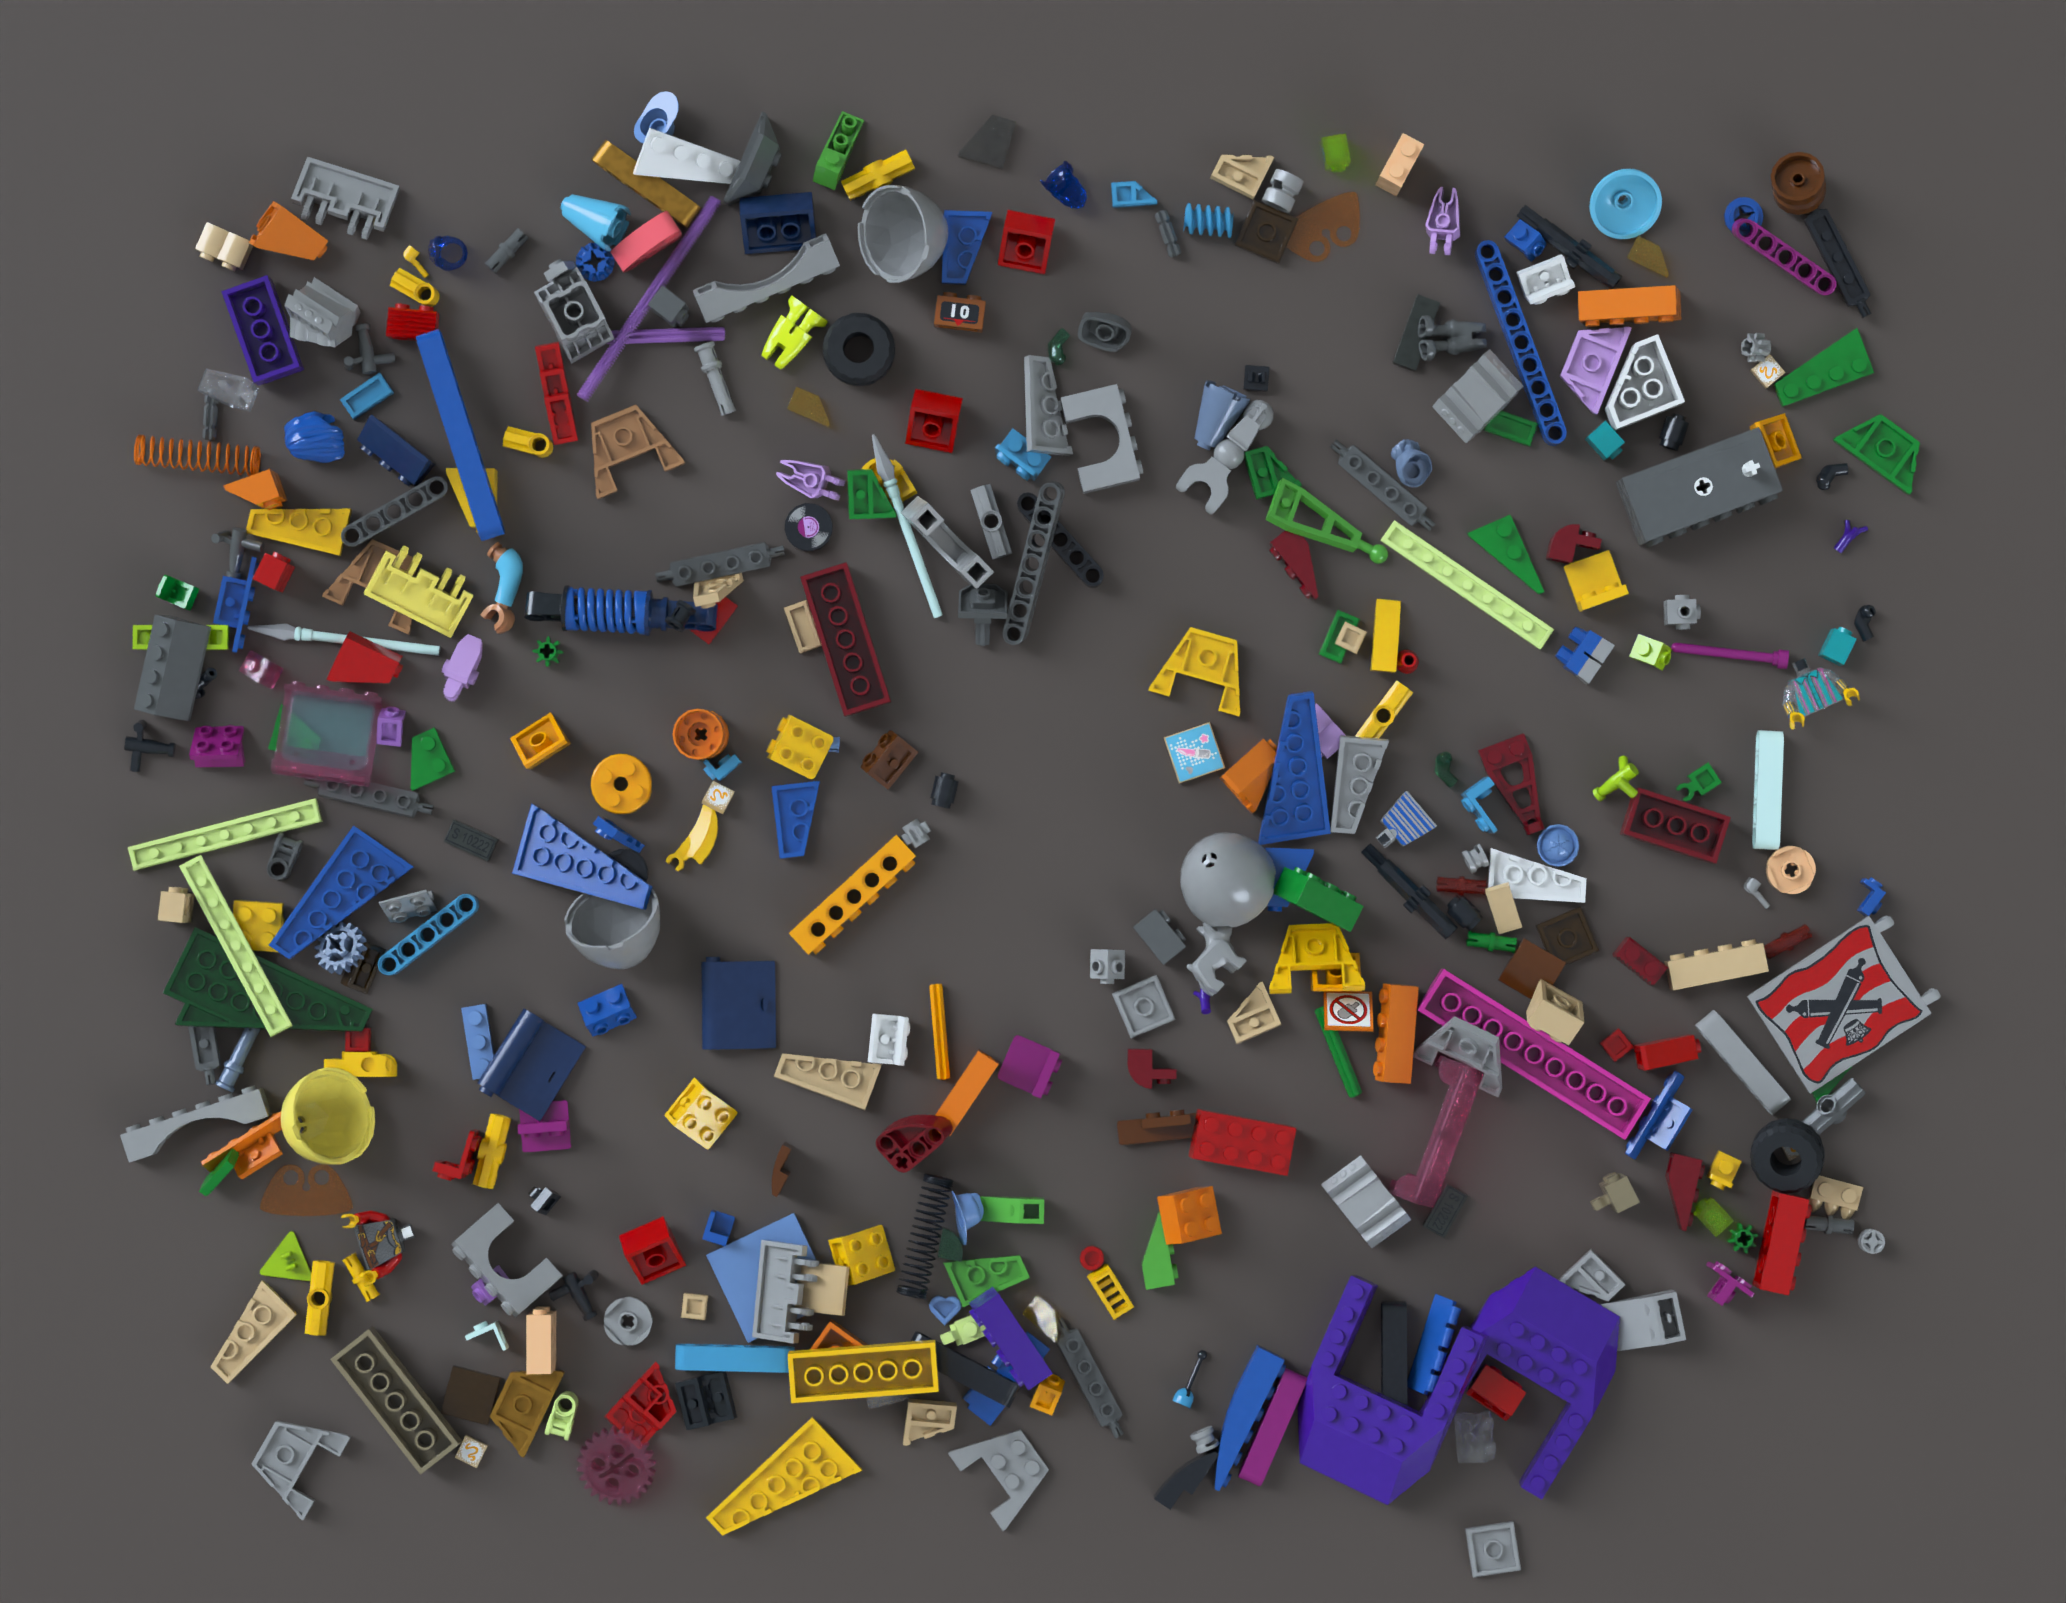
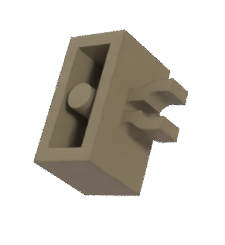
[1590,1172,1640,1213]

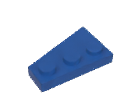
[942,210,993,285]
[772,781,820,859]
[593,816,645,853]

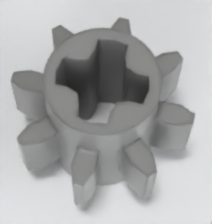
[1741,333,1771,362]
[901,818,931,848]

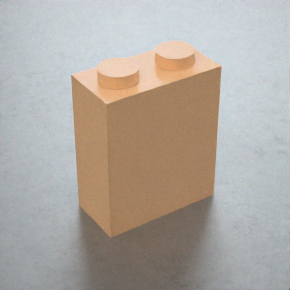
[1376,133,1424,196]
[526,1306,556,1374]

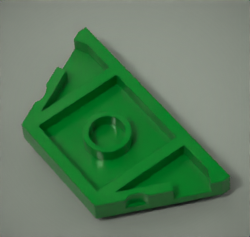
[1833,414,1920,495]

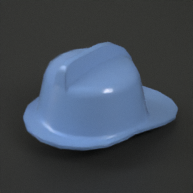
[634,91,679,144]
[951,1191,984,1245]

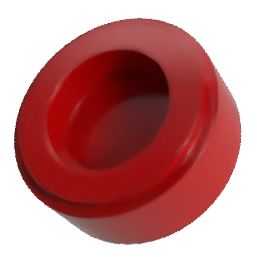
[1080,1246,1104,1271]

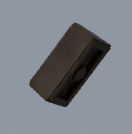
[341,941,386,994]

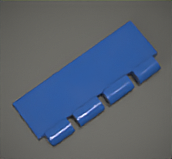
[1407,1294,1461,1395]
[963,1331,1050,1426]

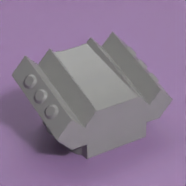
[534,267,614,364]
[284,277,361,347]
[1432,349,1524,443]
[1321,1155,1411,1248]

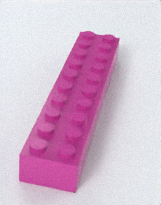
[1417,969,1651,1140]

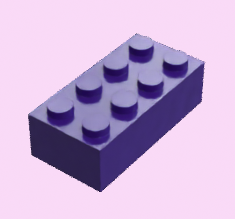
[221,275,304,386]
[969,1286,1053,1390]

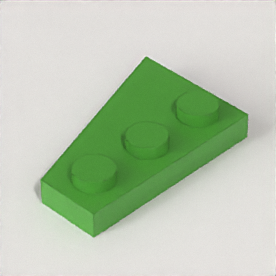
[943,1255,1030,1307]

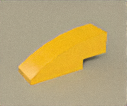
[1370,599,1401,673]

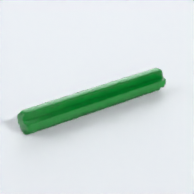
[1315,1006,1362,1098]

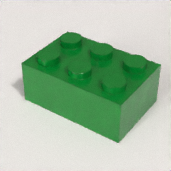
[1273,867,1364,932]

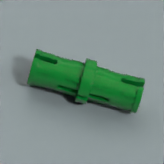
[1466,931,1517,953]

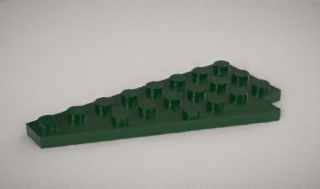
[163,927,373,1032]

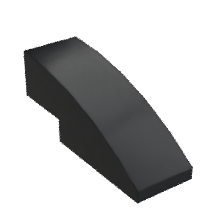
[1154,1449,1219,1510]

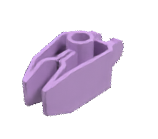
[1425,187,1460,255]
[776,460,846,501]
[442,634,482,702]

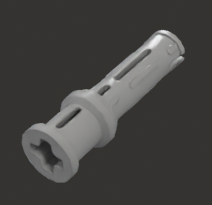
[694,341,736,416]

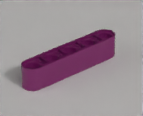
[1732,218,1836,295]
[1238,1368,1307,1487]

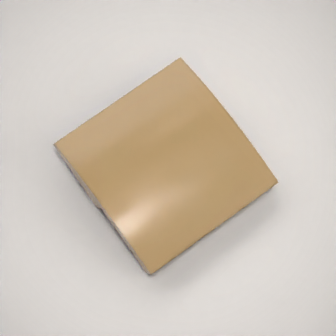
[795,1263,849,1316]

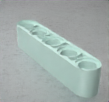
[1752,730,1784,850]

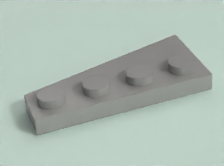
[1330,735,1389,834]

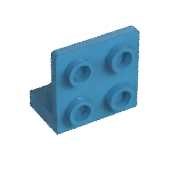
[995,428,1051,481]
[1461,777,1498,834]

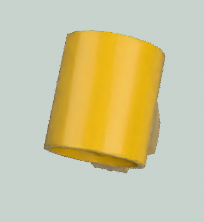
[389,268,440,307]
[502,426,553,458]

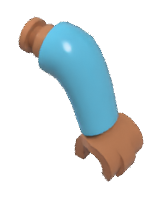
[480,542,523,634]

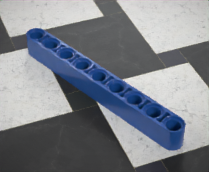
[1475,240,1567,446]
[416,329,505,541]

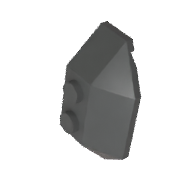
[723,112,782,206]

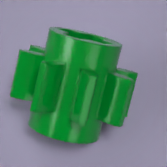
[532,636,564,667]
[1727,1223,1758,1253]

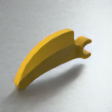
[665,805,718,872]

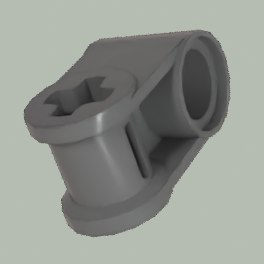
[266,832,304,881]

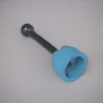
[1173,1350,1207,1408]

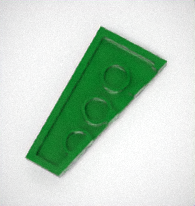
[1774,328,1874,407]

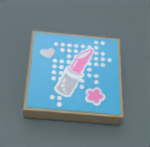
[1164,722,1225,783]

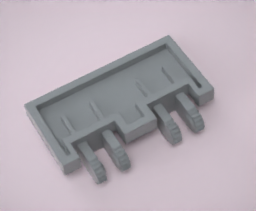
[291,157,400,240]
[752,1240,819,1344]

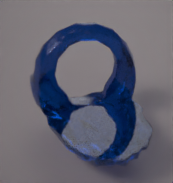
[1040,161,1087,209]
[428,236,468,271]

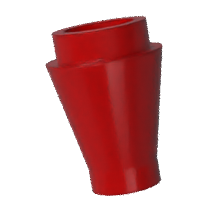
[1396,650,1419,674]

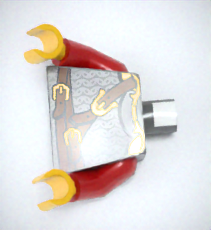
[341,1210,415,1287]

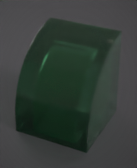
[938,1227,963,1262]

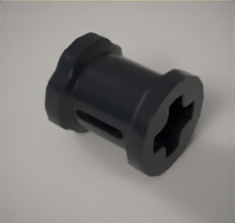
[665,600,696,632]

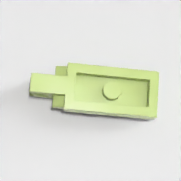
[940,1315,986,1346]

